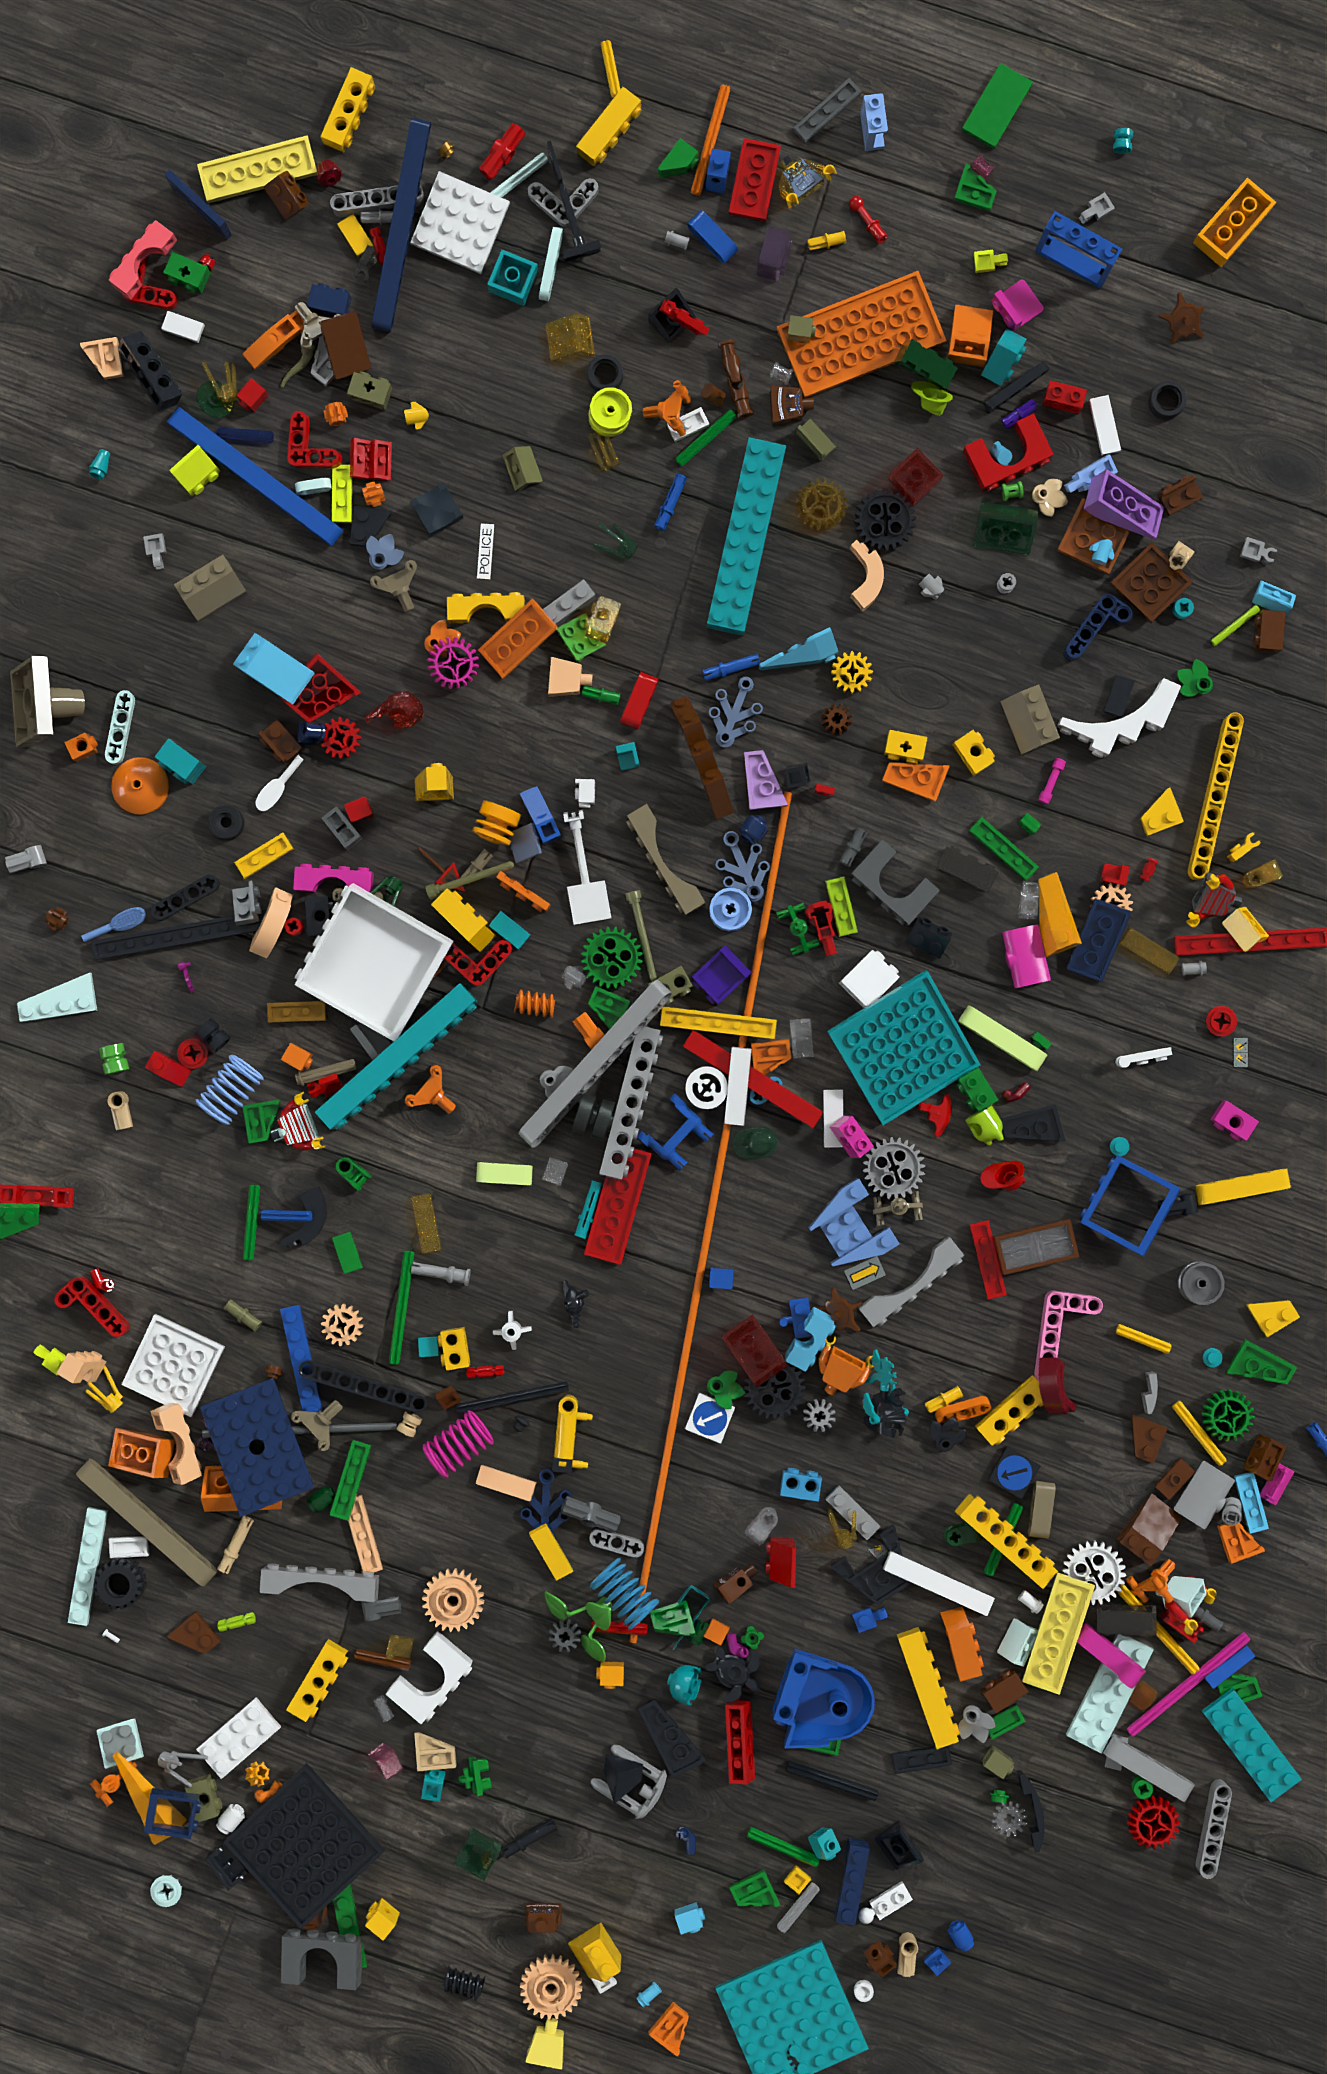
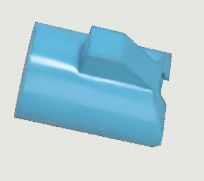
[989,441,1012,466]
[1089,539,1115,565]

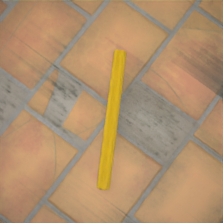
[1116,1584,1200,1674]

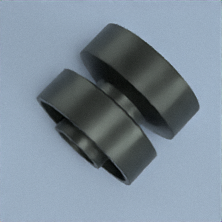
[572,1093,615,1141]

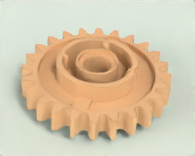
[422,1568,484,1632]
[520,1954,582,2020]

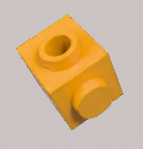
[596,1662,624,1689]

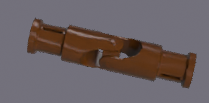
[718,339,754,419]

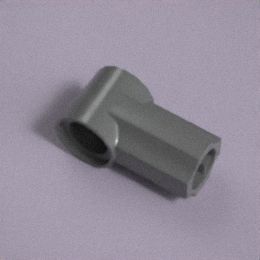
[361,1596,401,1621]

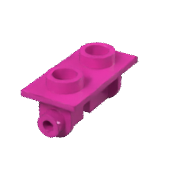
[1260,1463,1294,1505]

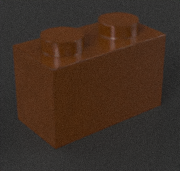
[1253,610,1286,653]
[981,1668,1028,1714]

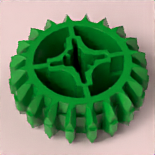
[1201,1389,1255,1442]

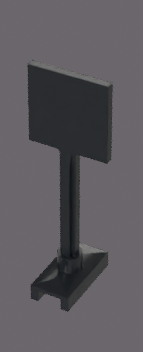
[547,140,601,262]

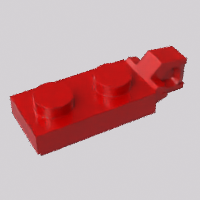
[660,300,709,335]

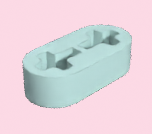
[295,478,332,495]

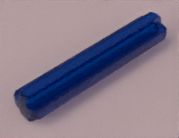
[217,427,274,443]

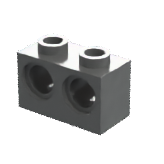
[322,806,363,850]

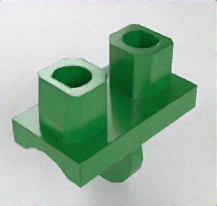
[458,1757,492,1796]

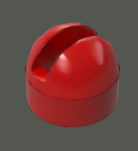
[198,254,215,272]

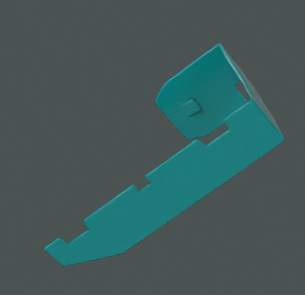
[673,1585,710,1650]

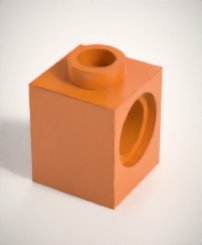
[64,733,98,762]
[281,1043,313,1071]

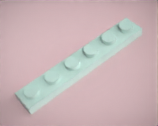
[68,1507,108,1626]

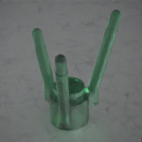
[594,523,638,560]

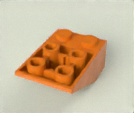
[947,305,993,367]

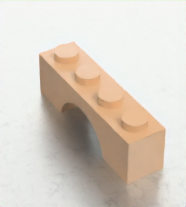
[150,1402,202,1485]

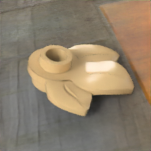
[1032,479,1068,517]

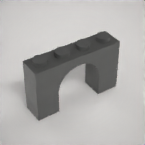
[851,839,940,926]
[281,1928,362,1990]

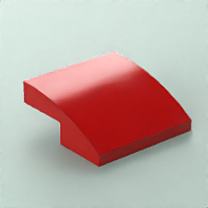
[350,438,392,481]

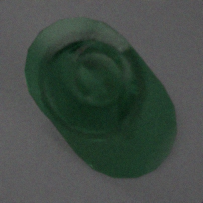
[732,1127,778,1159]

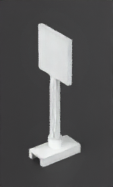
[563,809,611,925]

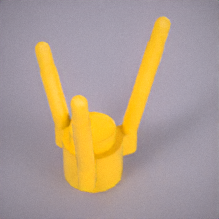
[86,1365,123,1413]

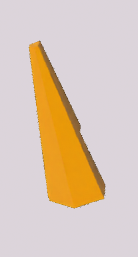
[112,1751,187,1845]

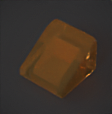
[1129,1681,1157,1711]

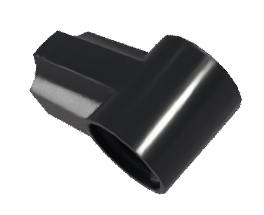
[1158,1193,1198,1216]

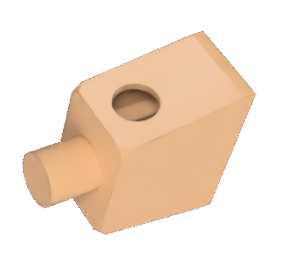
[548,657,593,697]

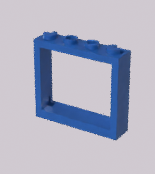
[1035,211,1122,289]
[1080,1155,1181,1257]

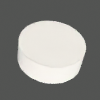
[854,1980,874,2002]

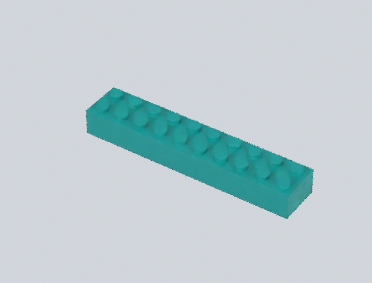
[707,437,786,636]
[315,983,478,1130]

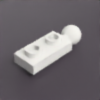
[858,1881,913,1924]

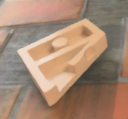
[80,337,124,380]

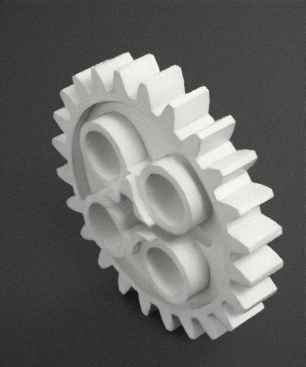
[1062,1540,1126,1605]

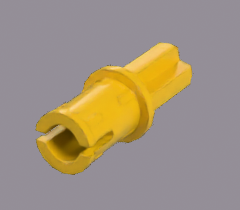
[807,231,846,251]
[925,1386,963,1413]

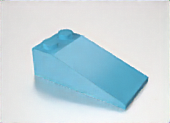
[233,633,315,704]

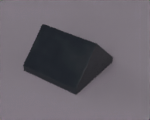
[648,288,696,343]
[875,1820,924,1870]

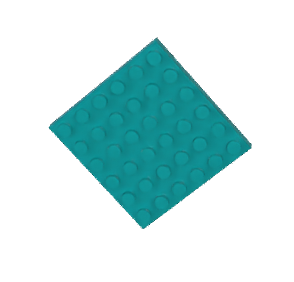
[827,970,981,1125]
[715,1940,869,2074]

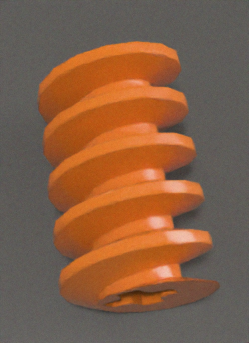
[514,989,555,1018]

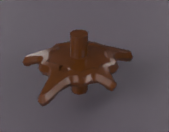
[1158,292,1204,344]
[814,1287,863,1332]

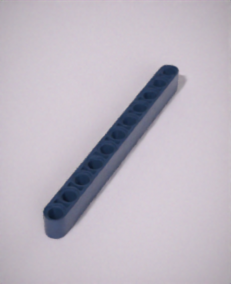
[372,118,431,333]

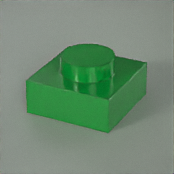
[1030,1031,1052,1050]

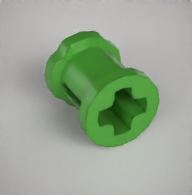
[1001,481,1024,501]

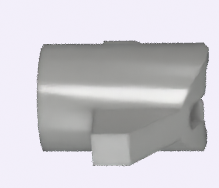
[919,574,944,600]

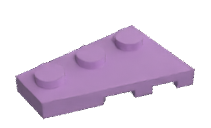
[744,750,788,810]

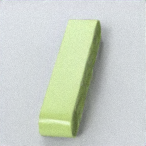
[958,1005,1047,1071]

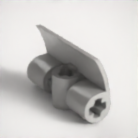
[1174,1461,1236,1529]

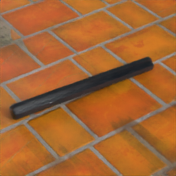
[456,1381,569,1414]

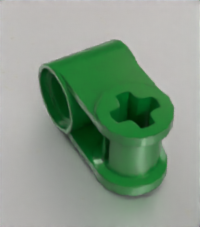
[336,1157,372,1191]

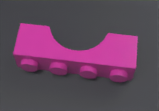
[293,864,374,892]

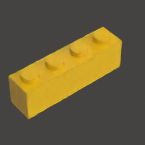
[576,87,642,167]

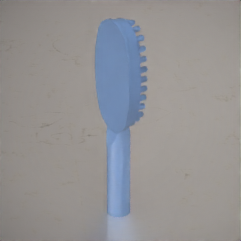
[81,907,146,942]

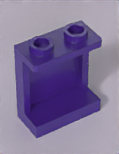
[691,945,752,1005]

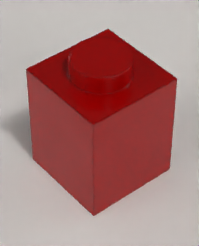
[237,378,269,412]

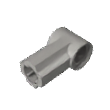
[5,845,47,873]

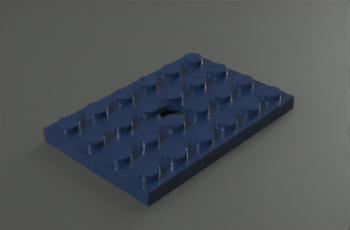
[200,1378,314,1517]

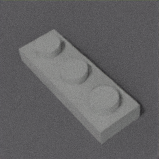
[825,1485,880,1540]

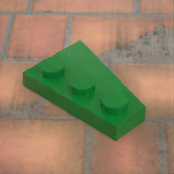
[1226,1339,1297,1384]

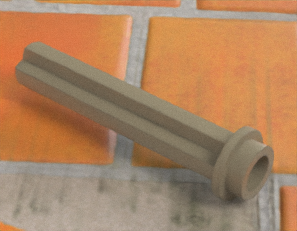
[295,1059,357,1086]

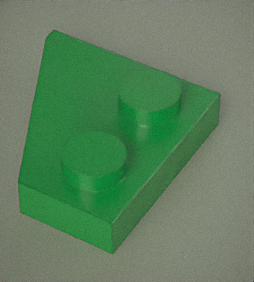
[954,163,997,212]
[588,986,631,1029]
[243,1099,280,1143]
[0,1203,40,1239]
[650,1600,697,1637]
[1217,1673,1263,1703]
[729,1869,780,1907]

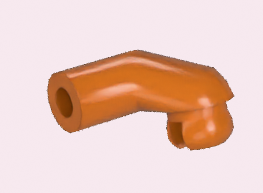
[254,1780,283,1803]

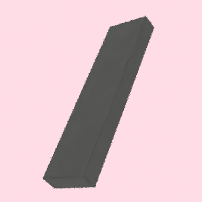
[792,78,862,144]

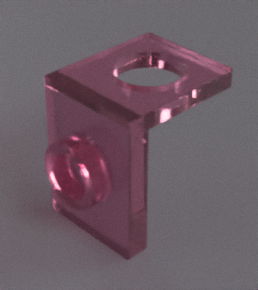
[368,1743,403,1780]

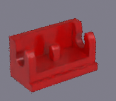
[1159,1608,1204,1644]

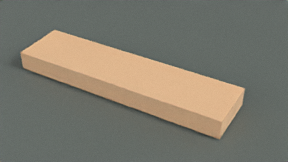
[348,1495,383,1572]

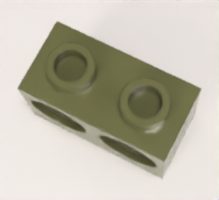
[648,966,693,1006]

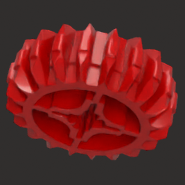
[1127,1795,1180,1850]

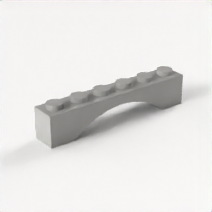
[858,1236,964,1327]
[260,1563,379,1602]

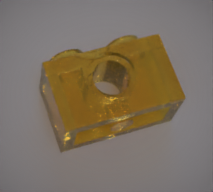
[584,596,622,644]

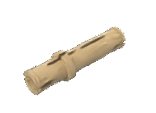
[217,1516,254,1574]

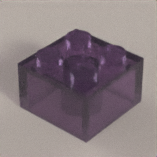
[757,226,793,281]

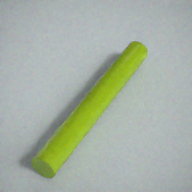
[1210,605,1260,646]

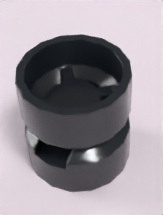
[194,1018,231,1054]

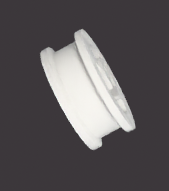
[686,1067,728,1109]

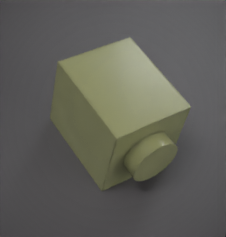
[787,315,816,343]
[982,1745,1014,1779]

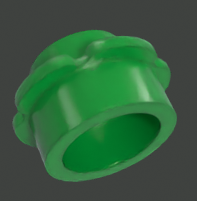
[990,1790,1009,1803]

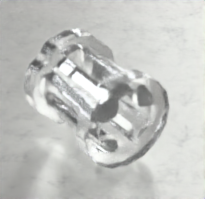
[769,362,794,386]

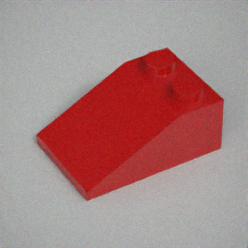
[766,1537,796,1588]

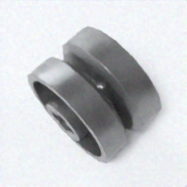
[1177,1261,1224,1305]

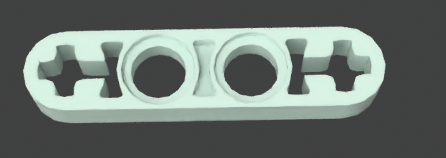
[539,227,563,302]
[105,690,135,765]

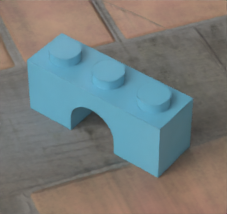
[785,1307,835,1372]

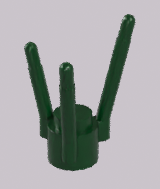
[370,876,403,906]

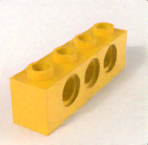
[321,67,375,152]
[975,1375,1043,1446]
[286,1639,348,1722]

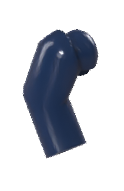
[676,1827,696,1854]

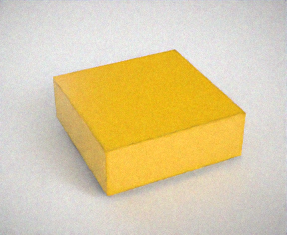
[784,1866,811,1894]

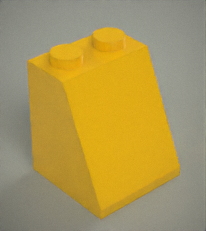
[568,1923,621,1982]

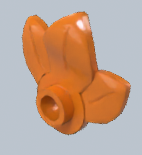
[424,620,461,658]

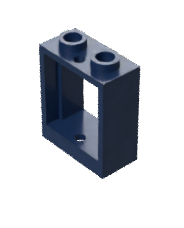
[144,1788,202,1839]

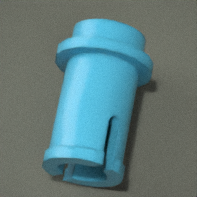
[637,1982,662,2007]

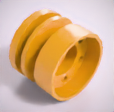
[472,800,521,846]

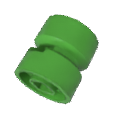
[99,1043,129,1075]

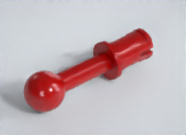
[849,196,888,244]

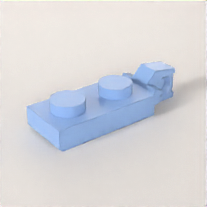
[1064,455,1118,493]

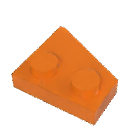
[751,1039,791,1075]
[1217,1523,1265,1564]
[648,2002,689,2057]

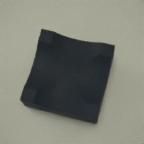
[410,482,464,537]

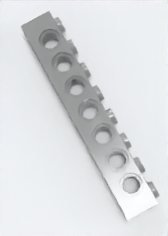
[599,1027,663,1181]

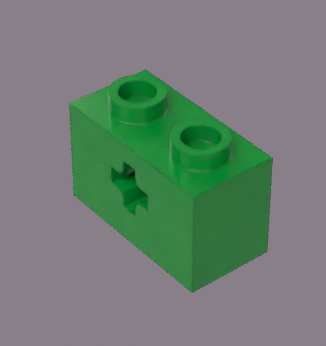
[163,252,211,294]

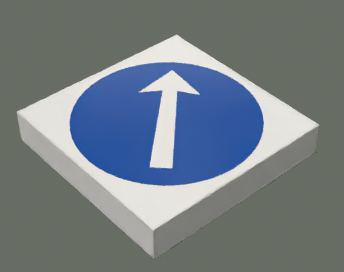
[685,1393,735,1443]

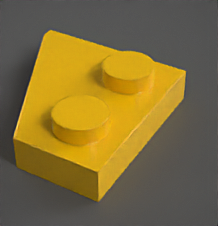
[1140,788,1184,836]

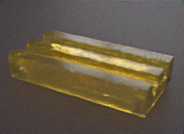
[587,431,619,471]

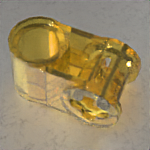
[1243,859,1283,888]

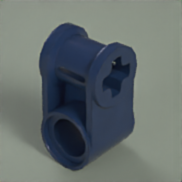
[298,722,326,745]

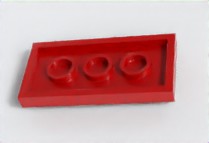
[729,138,781,222]

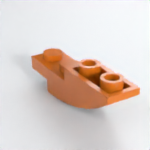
[242,311,304,370]

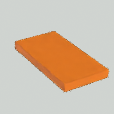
[478,599,558,679]

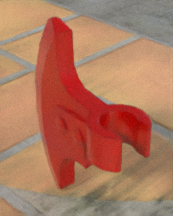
[918,1094,952,1137]

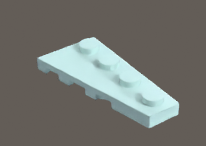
[17,973,97,1022]

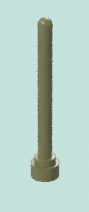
[426,861,514,900]
[625,890,657,981]

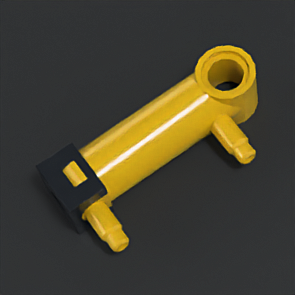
[552,1395,593,1473]

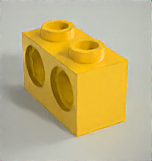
[438,1327,471,1370]

